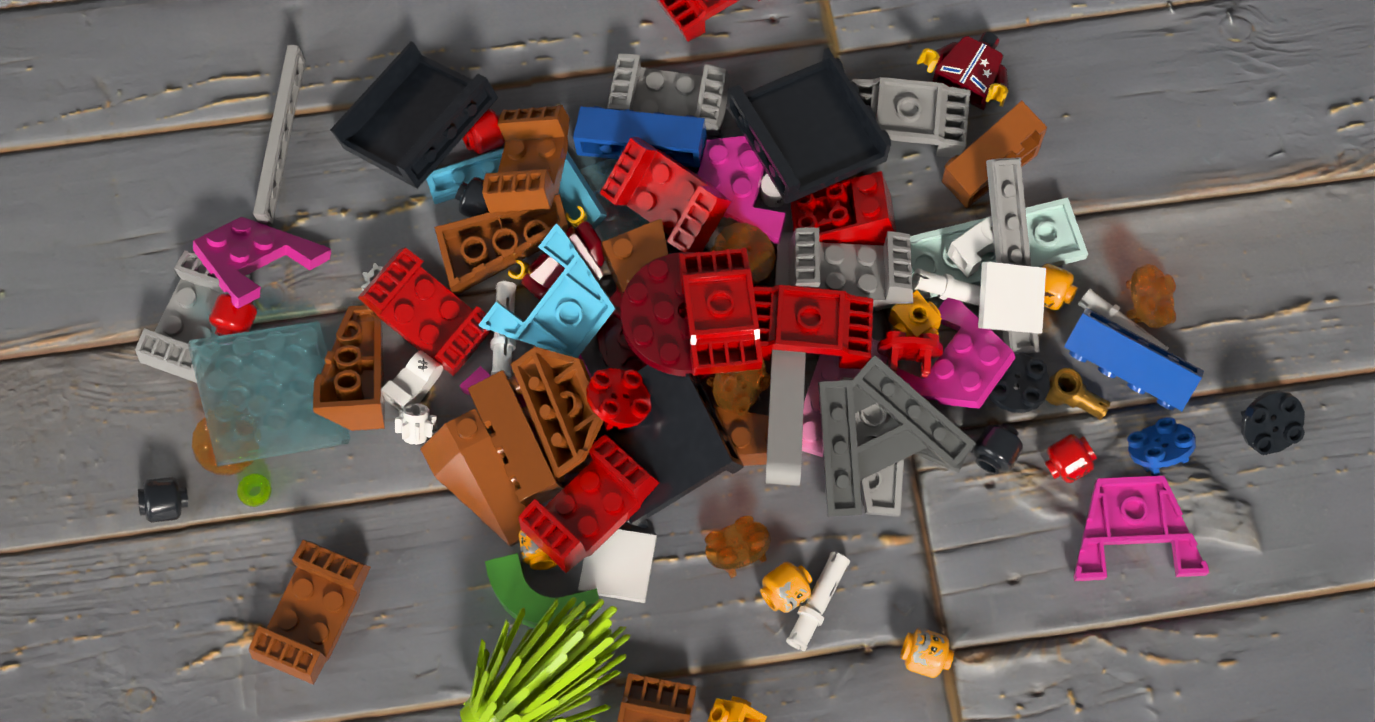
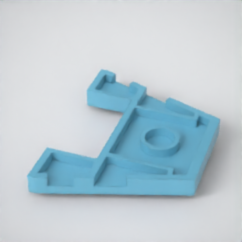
[479,223,616,358]

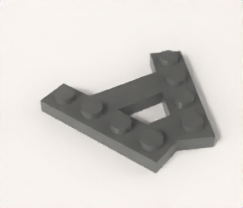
[818,355,976,517]

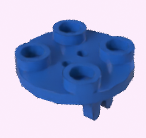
[1127,417,1196,476]

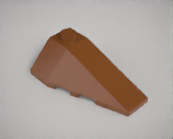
[313,305,385,431]
[420,408,526,547]

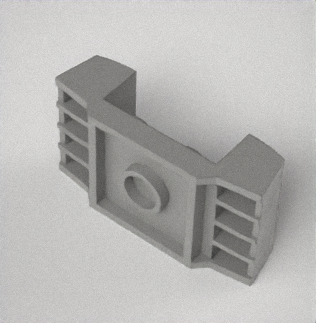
[606,54,731,136]
[851,77,970,157]
[788,227,913,307]
[135,250,251,384]

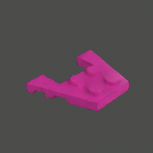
[698,136,786,244]
[193,216,331,309]
[895,298,1016,409]
[1074,476,1209,581]

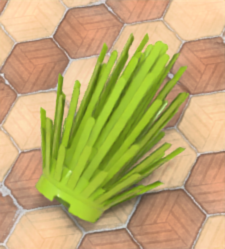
[460,597,631,722]

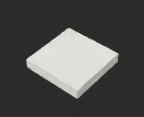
[978,262,1046,334]
[578,529,657,603]

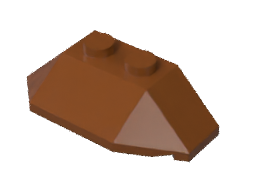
[511,347,603,478]

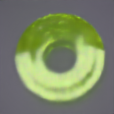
[237,474,272,507]

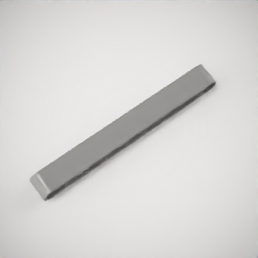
[765,232,806,486]

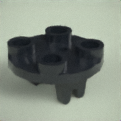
[988,353,1050,413]
[1241,390,1305,455]

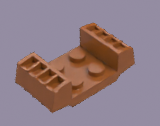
[482,105,570,213]
[249,540,371,685]
[617,673,696,722]

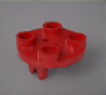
[877,331,943,378]
[586,368,651,430]

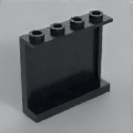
[330,41,498,189]
[726,48,891,204]
[593,365,744,528]

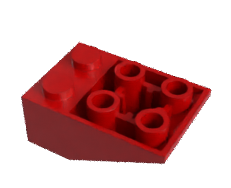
[791,171,896,246]

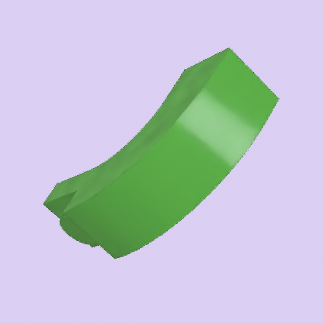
[485,553,602,629]

